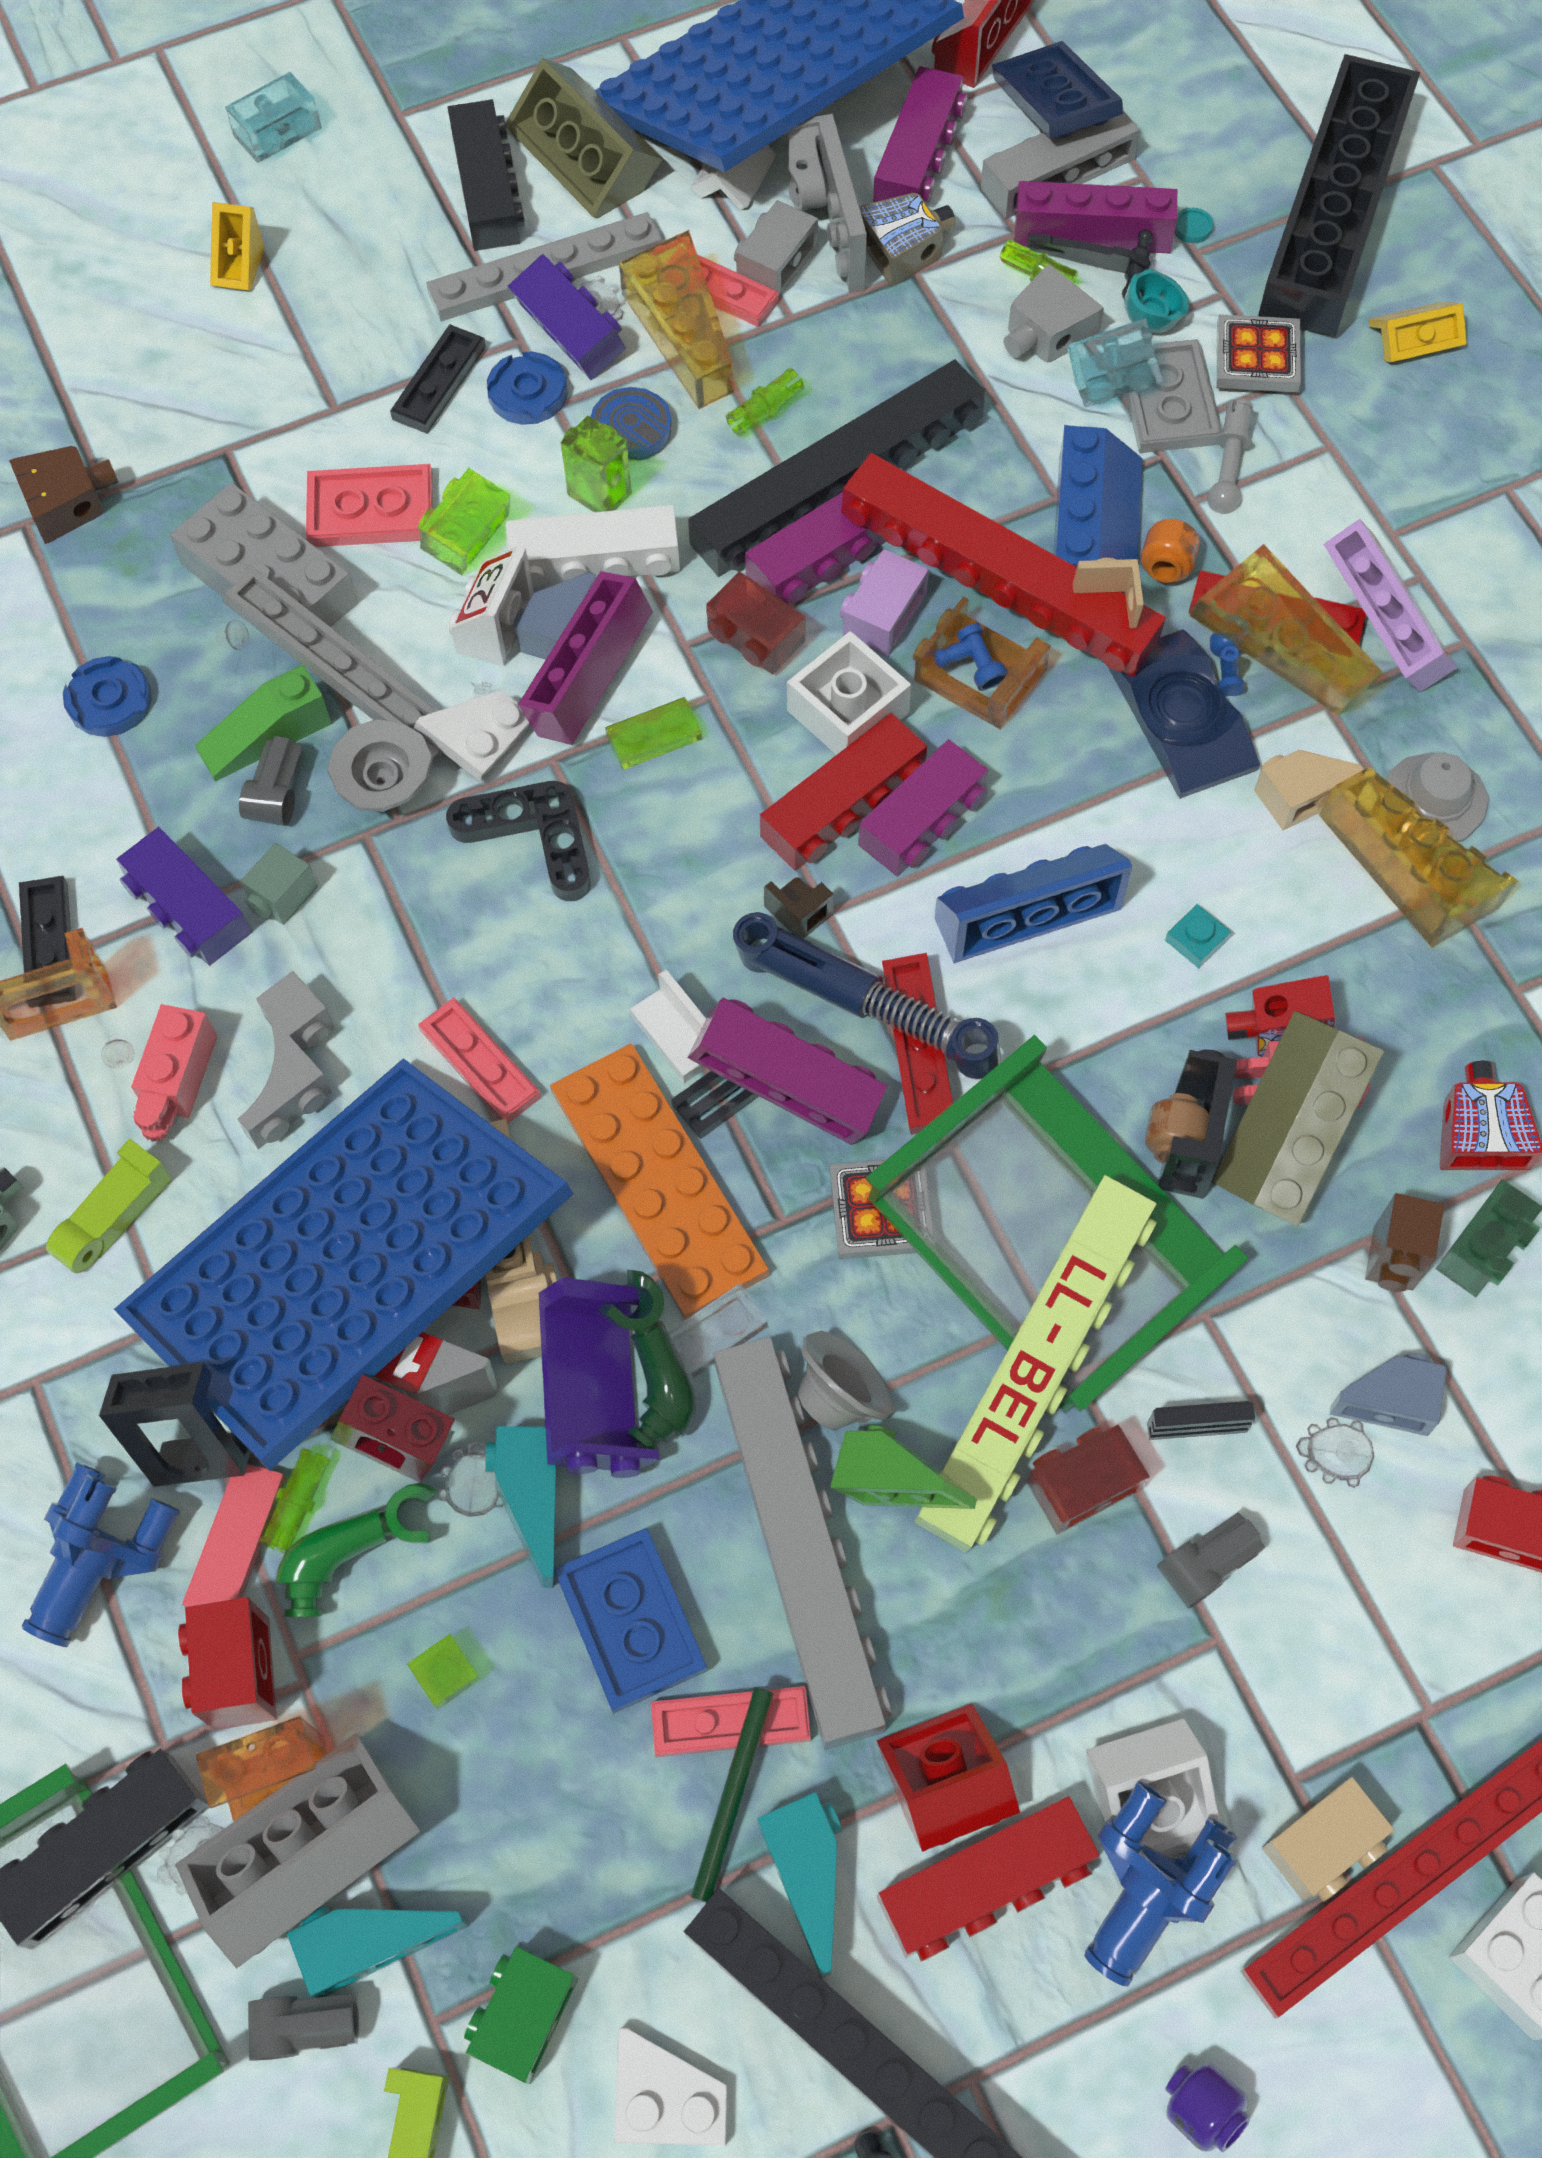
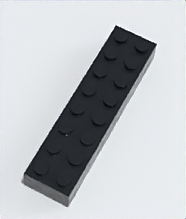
[1258,54,1420,336]

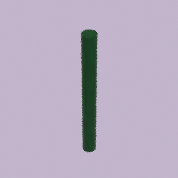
[691,1687,774,1903]

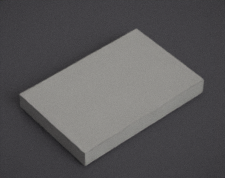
[1117,339,1221,453]

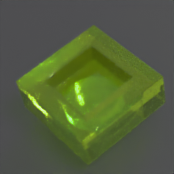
[407,1634,480,1710]

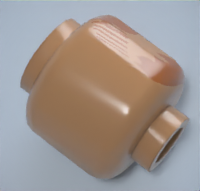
[1145,1093,1209,1164]

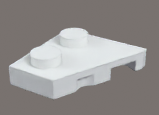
[414,689,530,781]
[614,2028,727,2145]

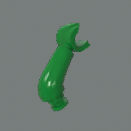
[276,1483,437,1617]

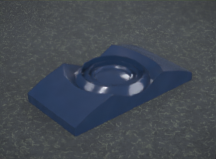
[1107,629,1260,799]

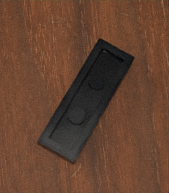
[390,324,486,434]
[19,876,76,1008]

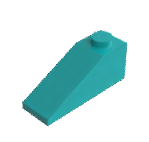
[485,1426,556,1588]
[757,1792,842,1979]
[287,1906,469,1998]

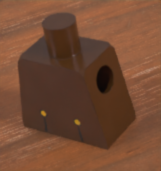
[9,446,119,544]

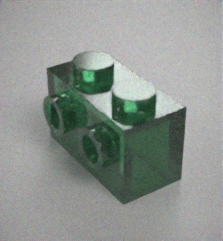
[1435,1179,1542,1298]

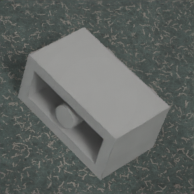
[734,200,818,297]

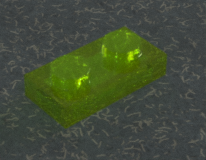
[605,697,703,770]

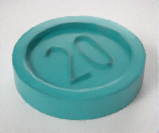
[1175,208,1213,243]

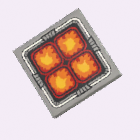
[1216,314,1301,392]
[829,1160,935,1259]

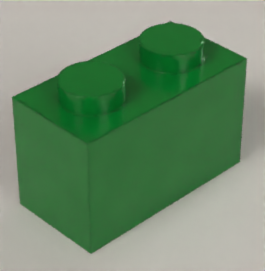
[464,1946,579,2084]

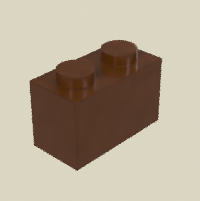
[1365,1193,1444,1292]

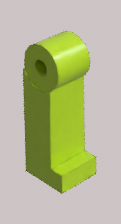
[46,1138,172,1274]
[384,2067,450,2158]

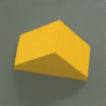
[210,202,265,290]

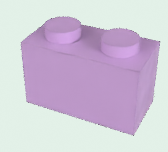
[840,549,929,656]

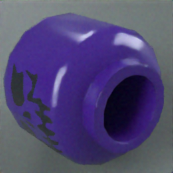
[1165,2063,1251,2152]

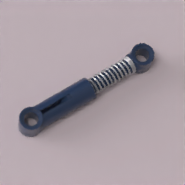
[733,912,1001,1080]

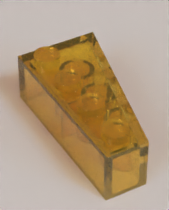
[618,230,734,409]
[1190,544,1382,715]
[1319,767,1518,948]

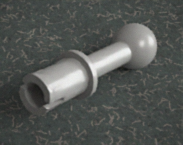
[1207,399,1253,514]

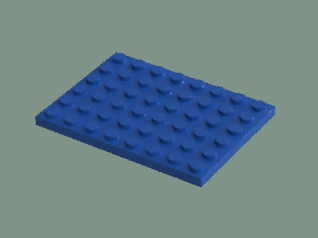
[594,0,964,172]
[114,1058,574,1471]

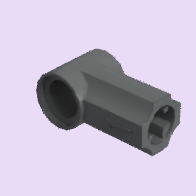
[239,736,305,826]
[1157,1512,1265,1609]
[248,1993,359,2061]

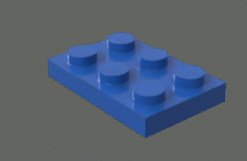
[554,1527,708,1714]

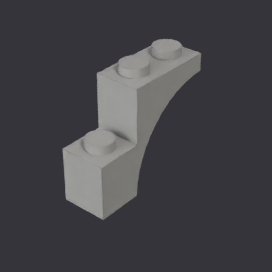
[237,971,334,1149]

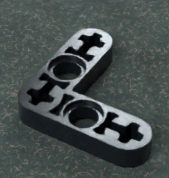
[446,781,591,902]

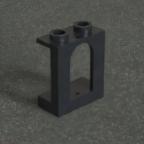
[1158,1049,1237,1199]
[99,1362,251,1487]

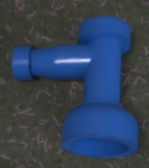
[933,623,1009,691]
[1209,629,1245,696]

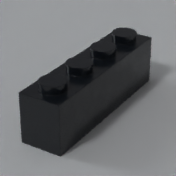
[447,99,525,251]
[0,1748,209,1950]

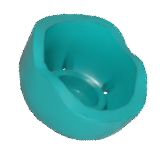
[1124,269,1189,333]

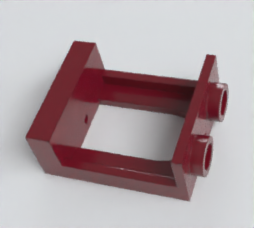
[330,1374,455,1483]

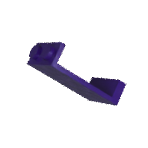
[538,1277,660,1478]

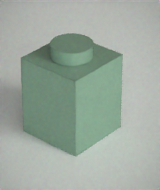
[240,842,318,925]

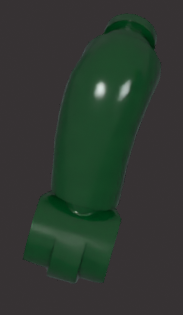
[598,1269,696,1450]

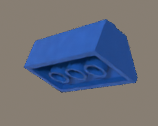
[1053,425,1142,594]
[934,843,1132,964]

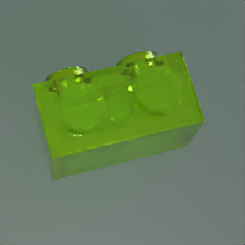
[560,415,632,512]
[418,467,511,576]

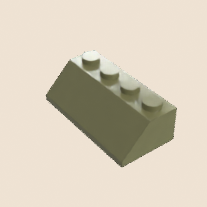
[505,58,662,218]
[1211,1011,1384,1226]

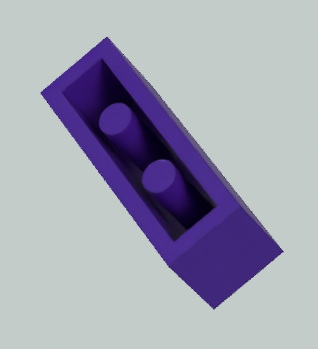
[507,254,626,381]
[116,826,252,966]

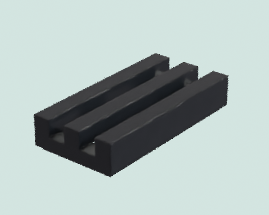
[671,1071,759,1139]
[1147,1401,1255,1440]

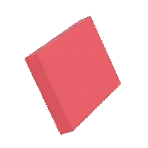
[306,464,433,547]

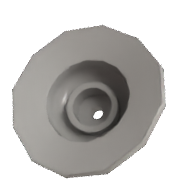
[327,719,433,812]
[1384,752,1489,846]
[798,1330,895,1431]

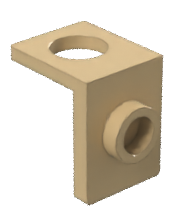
[1072,558,1143,628]

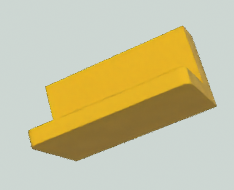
[1368,301,1467,362]

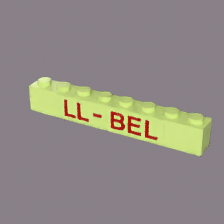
[914,1175,1157,1552]

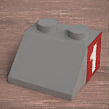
[372,1332,499,1415]

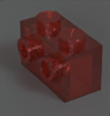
[706,571,806,675]
[1027,1424,1150,1535]

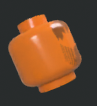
[1140,519,1201,583]

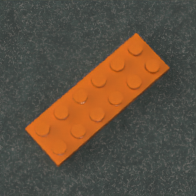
[550,1043,769,1322]

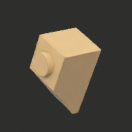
[1254,749,1366,831]

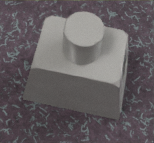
[1003,264,1104,362]

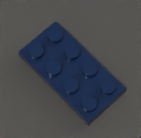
[992,41,1123,139]

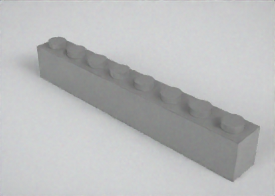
[713,1337,892,1751]

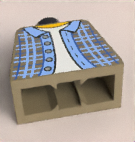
[859,193,956,287]

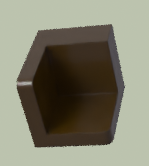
[764,877,834,939]

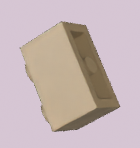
[1262,1777,1395,1902]

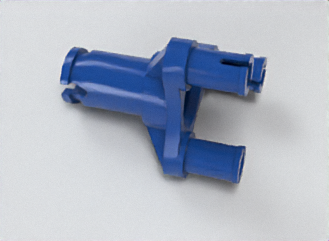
[21,1462,181,1647]
[1084,1781,1238,1987]

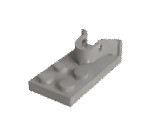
[788,114,867,293]

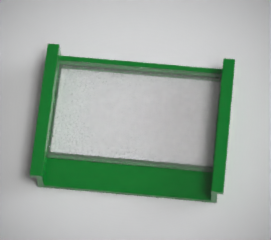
[866,1034,1249,1413]
[0,1763,230,2158]

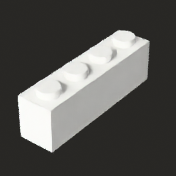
[505,505,680,588]

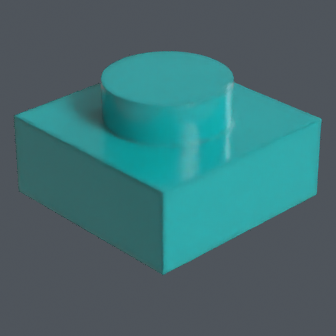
[1165,904,1231,968]

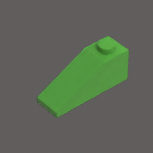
[195,665,332,782]
[830,1425,977,1509]

